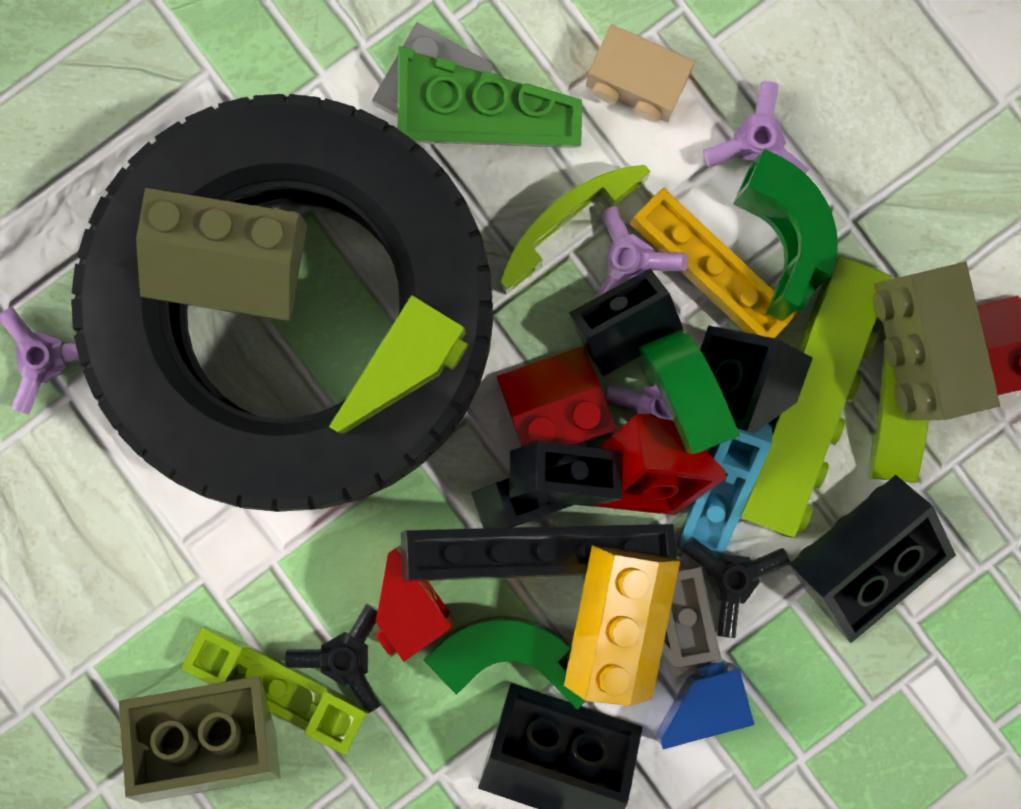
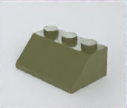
[136,188,307,322]
[119,676,281,803]

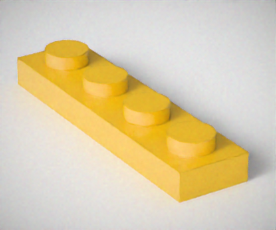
[629,187,797,338]

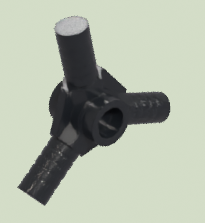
[681,536,790,638]
[285,603,381,714]

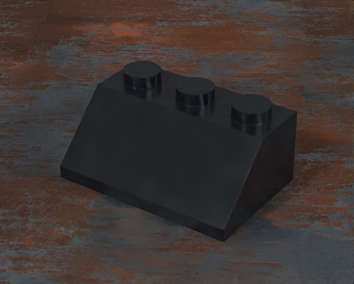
[789,475,956,643]
[477,683,643,809]

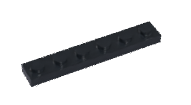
[401,524,677,582]

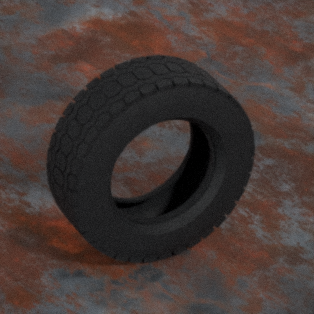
[71,94,493,512]

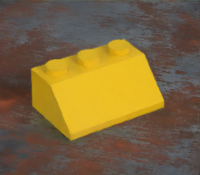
[564,545,680,706]

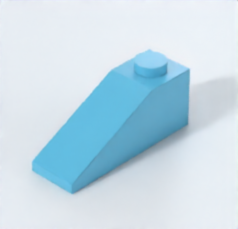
[678,421,772,557]

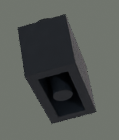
[569,268,683,376]
[509,441,622,507]

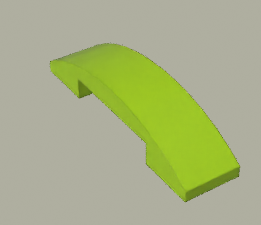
[501,165,651,295]
[869,321,929,483]
[181,626,368,756]

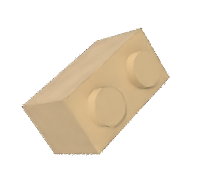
[586,24,695,123]

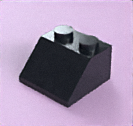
[700,325,813,434]

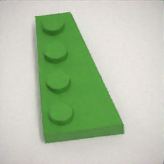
[397,46,582,148]

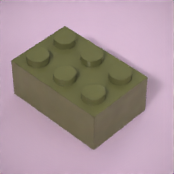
[873,261,1000,420]

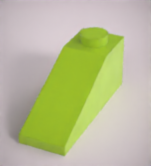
[329,295,468,434]

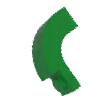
[733,148,838,321]
[638,330,740,454]
[423,616,586,710]

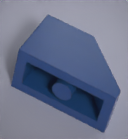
[656,659,755,749]

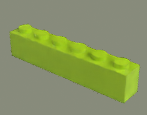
[740,256,893,538]

